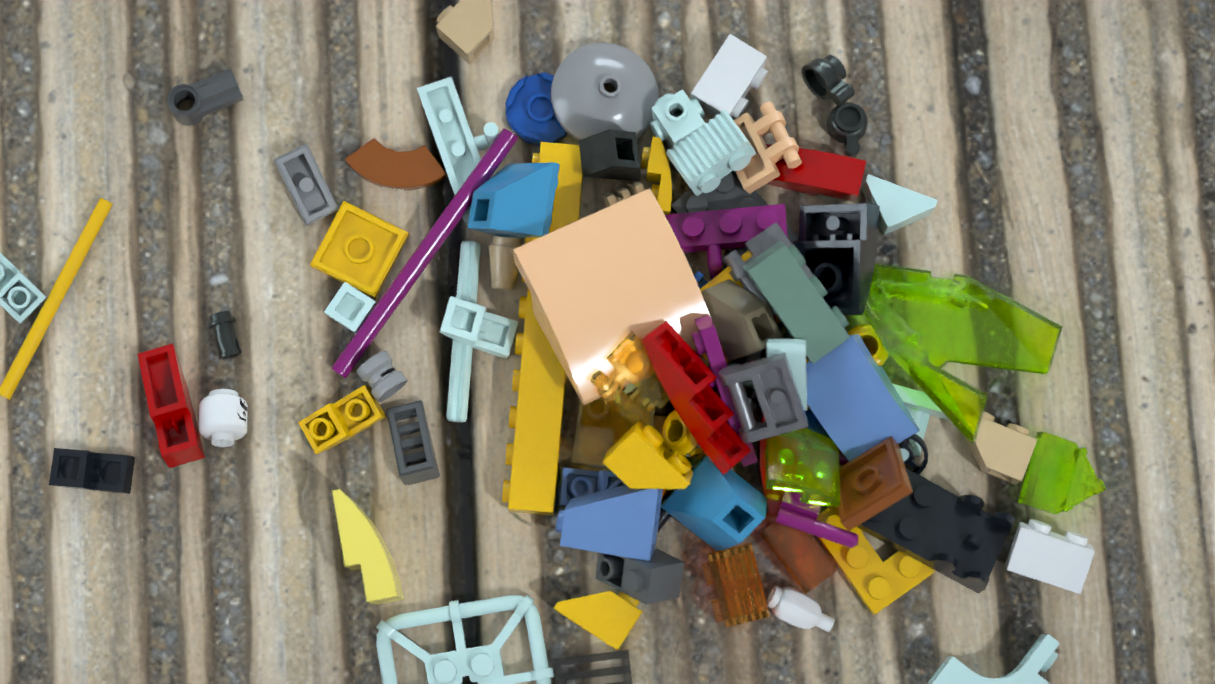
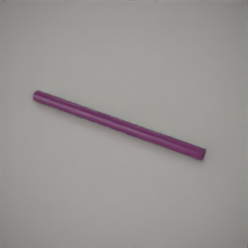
[331,128,519,378]

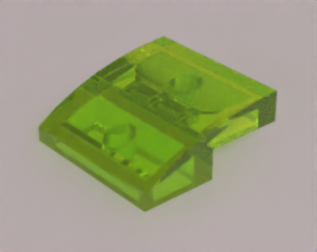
[766,428,840,507]

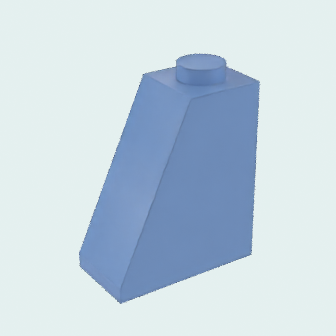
[556,485,663,561]

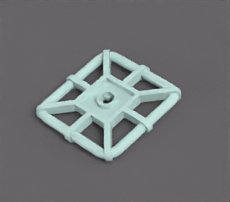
[376,594,554,684]

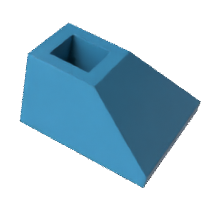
[468,162,560,238]
[661,455,767,552]

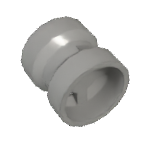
[356,351,408,402]

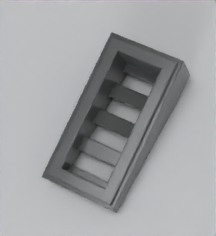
[386,400,440,485]

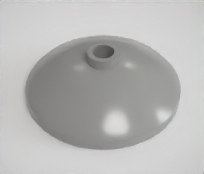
[551,43,659,141]

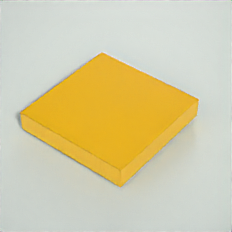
[310,201,410,299]

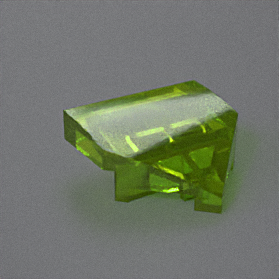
[1018,432,1106,514]

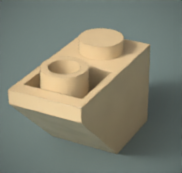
[436,0,494,65]
[959,409,1038,485]

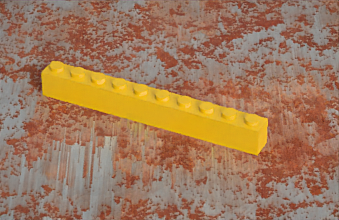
[502,142,583,516]

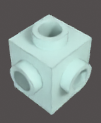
[650,89,705,149]

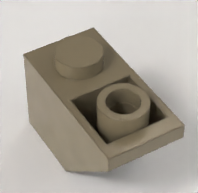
[701,279,783,362]

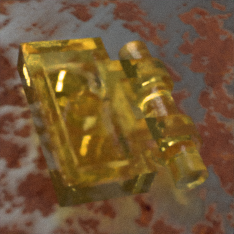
[590,331,670,427]

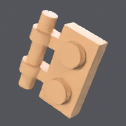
[734,102,802,194]

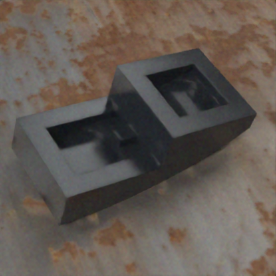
[49,448,135,494]

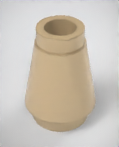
[488,236,522,290]

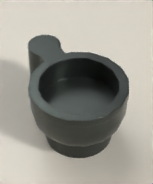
[801,55,855,106]
[827,102,868,158]

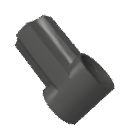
[167,69,244,126]

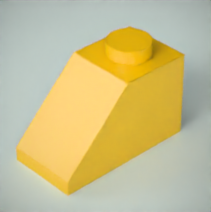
[554,591,642,651]

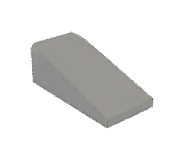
[274,144,339,225]

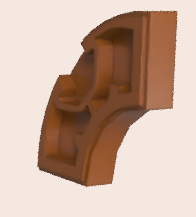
[345,138,447,191]

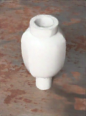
[766,586,835,632]

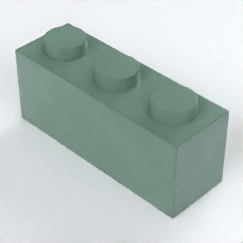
[743,241,850,364]

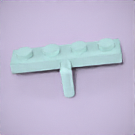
[417,77,499,226]

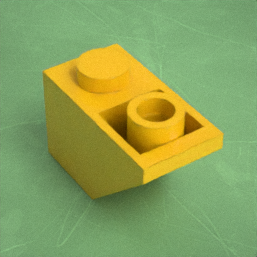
[603,420,694,489]

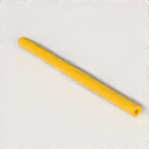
[0,198,113,400]

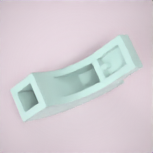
[927,634,1060,684]

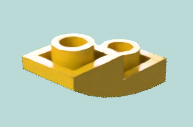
[640,136,672,215]
[298,385,386,455]

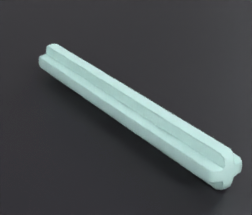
[446,241,481,423]

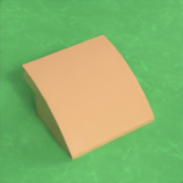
[513,188,712,405]

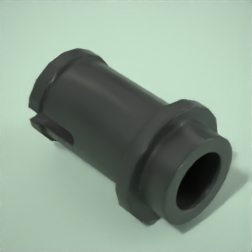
[207,311,242,360]

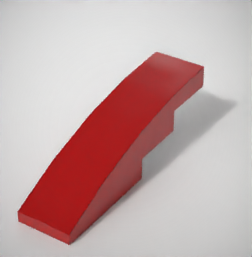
[642,320,751,475]

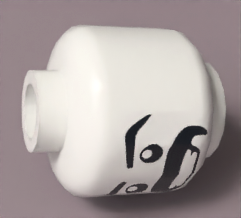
[199,389,248,447]

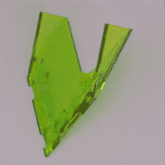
[864,264,1063,444]

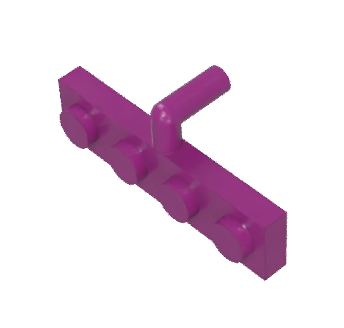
[665,204,788,280]
[692,315,758,467]

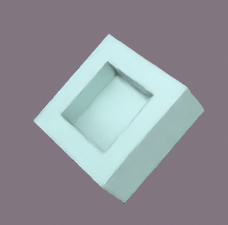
[324,282,377,334]

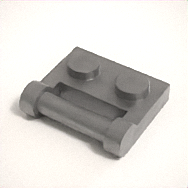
[719,353,808,443]

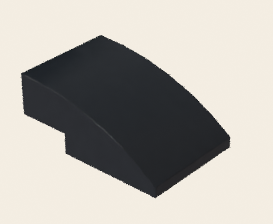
[792,203,880,315]

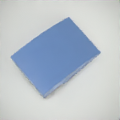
[806,334,920,462]

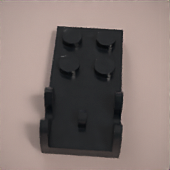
[856,468,1015,593]

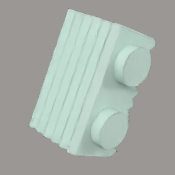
[666,110,757,196]

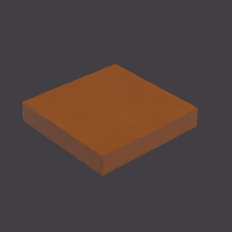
[830,436,912,531]

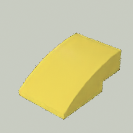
[332,489,405,605]

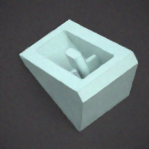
[862,174,938,235]

